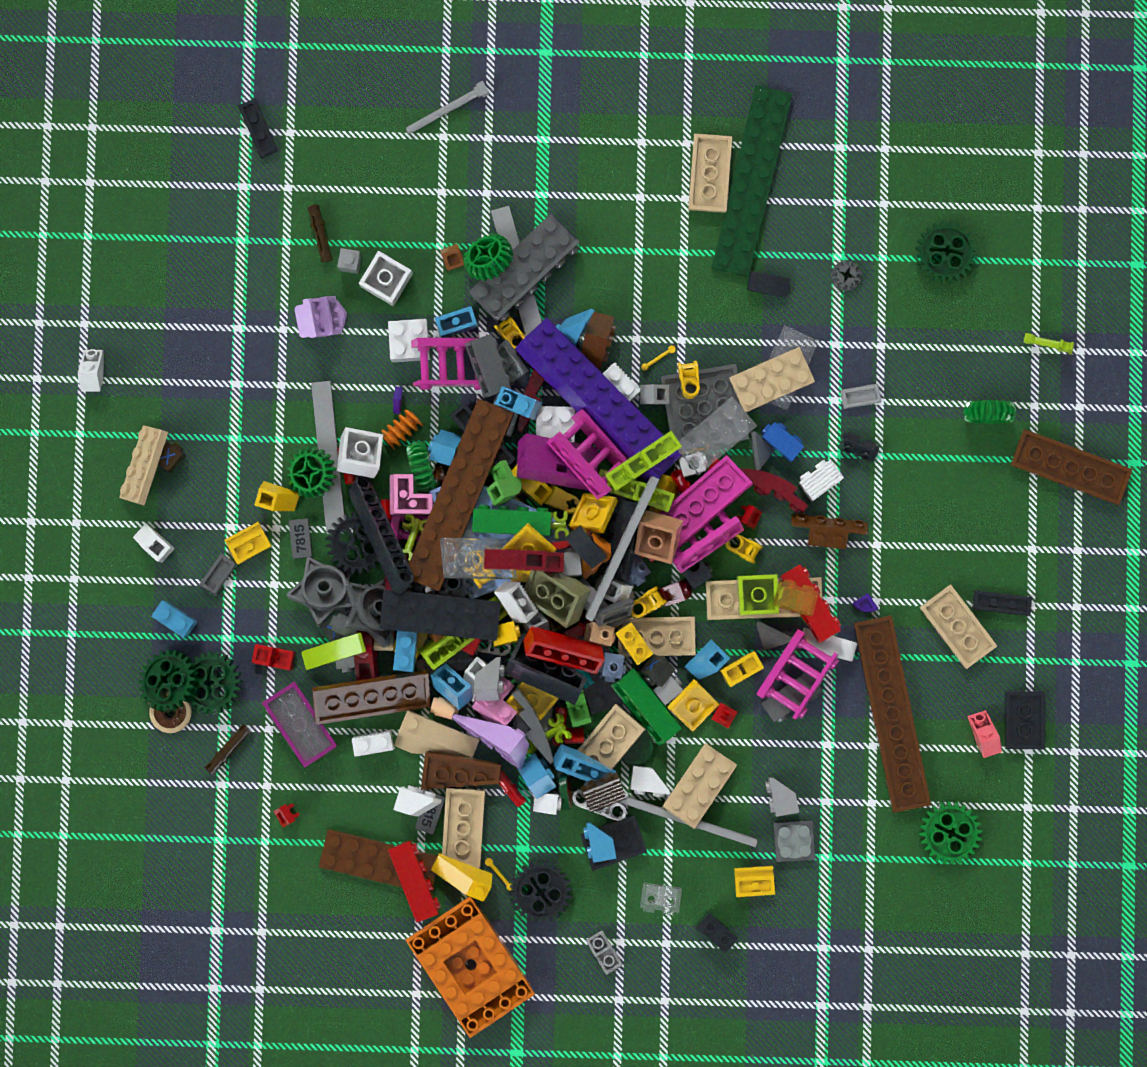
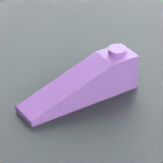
[452,714,529,770]

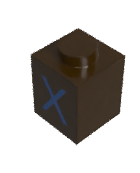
[158,442,186,473]

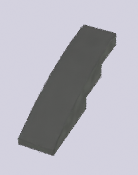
[512,687,554,764]

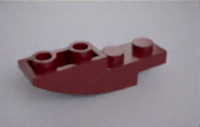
[740,468,808,513]
[483,549,564,573]
[354,630,379,681]

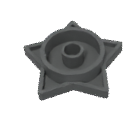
[287,557,352,627]
[345,579,393,648]

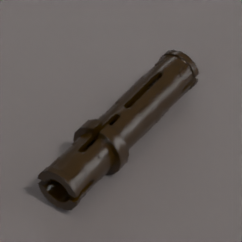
[307,204,333,263]
[204,724,252,776]

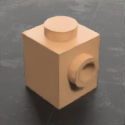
[583,622,615,648]

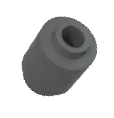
[329,613,357,637]

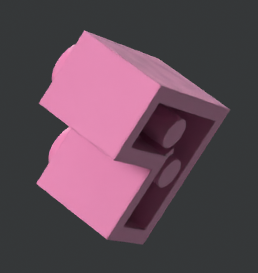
[390,474,432,514]
[472,677,517,726]

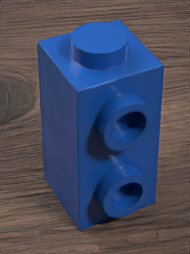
[761,422,804,463]

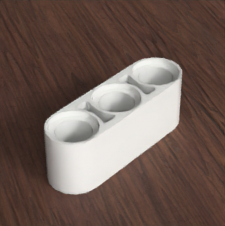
[803,628,857,662]
[573,788,626,821]

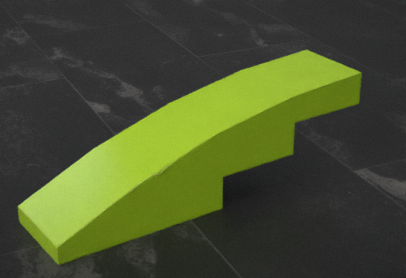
[604,431,682,492]
[598,469,675,512]
[301,633,366,670]

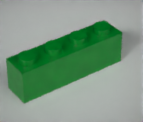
[472,505,553,536]
[610,668,681,746]

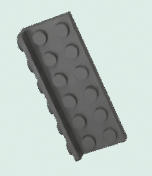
[468,214,580,323]

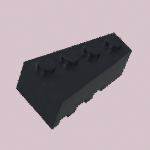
[504,633,587,705]

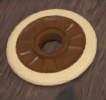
[149,691,192,733]

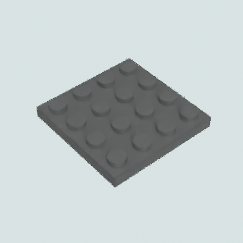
[660,364,749,451]

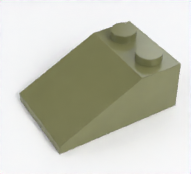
[524,571,591,628]

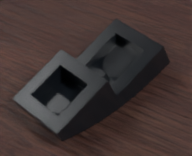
[747,271,790,298]
[566,525,607,569]

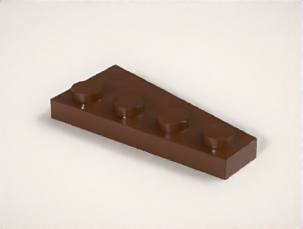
[421,751,502,790]

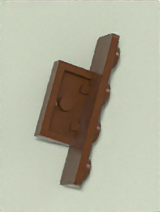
[791,513,868,549]

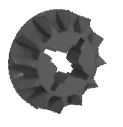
[831,260,862,291]

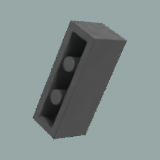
[465,334,511,398]
[760,673,822,723]

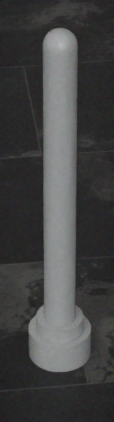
[406,81,490,134]

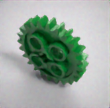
[918,801,982,865]

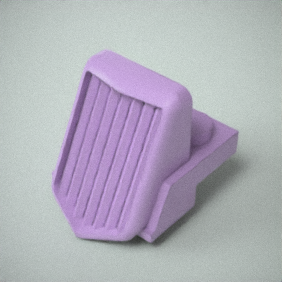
[295,296,347,338]

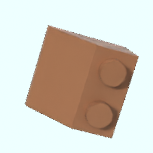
[634,510,683,564]

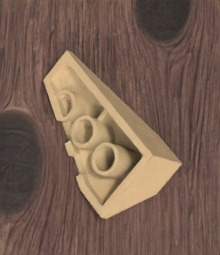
[394,710,480,758]

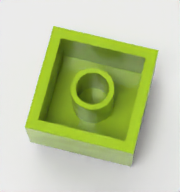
[737,574,779,615]

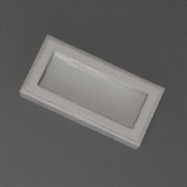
[840,383,882,410]

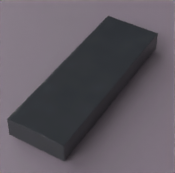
[238,98,278,158]
[972,590,1032,616]

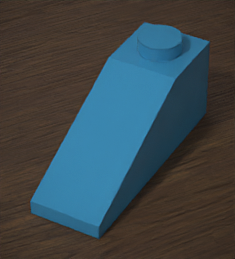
[556,309,595,347]
[553,744,616,781]

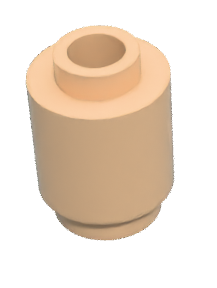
[430,697,459,720]

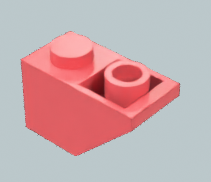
[968,710,1002,758]

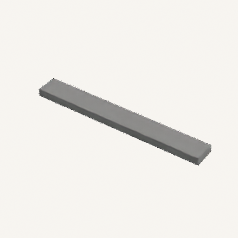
[491,206,542,336]
[311,381,344,535]
[585,476,659,621]
[619,796,757,847]

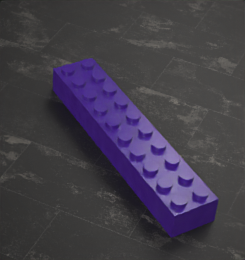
[515,318,682,483]

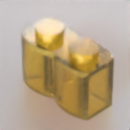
[773,580,819,616]

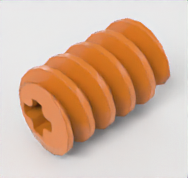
[381,410,424,450]

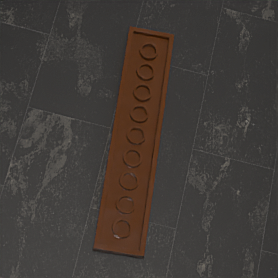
[409,399,514,592]
[853,615,931,813]

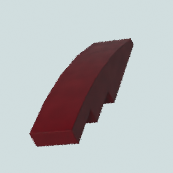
[518,369,545,434]

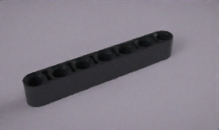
[348,476,414,594]

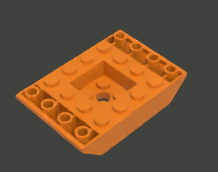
[405,896,535,1038]

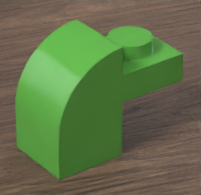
[486,460,522,506]
[566,689,592,727]

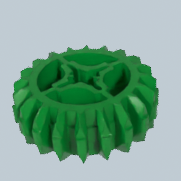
[463,233,514,282]
[963,400,1016,424]
[406,441,437,493]
[286,447,337,498]

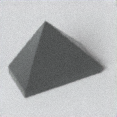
[750,432,775,470]
[755,621,792,651]

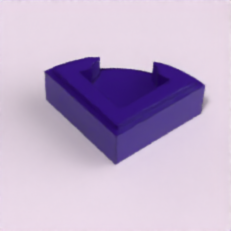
[393,386,403,414]
[852,593,879,612]

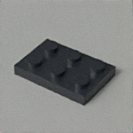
[1005,691,1045,750]
[580,815,647,871]

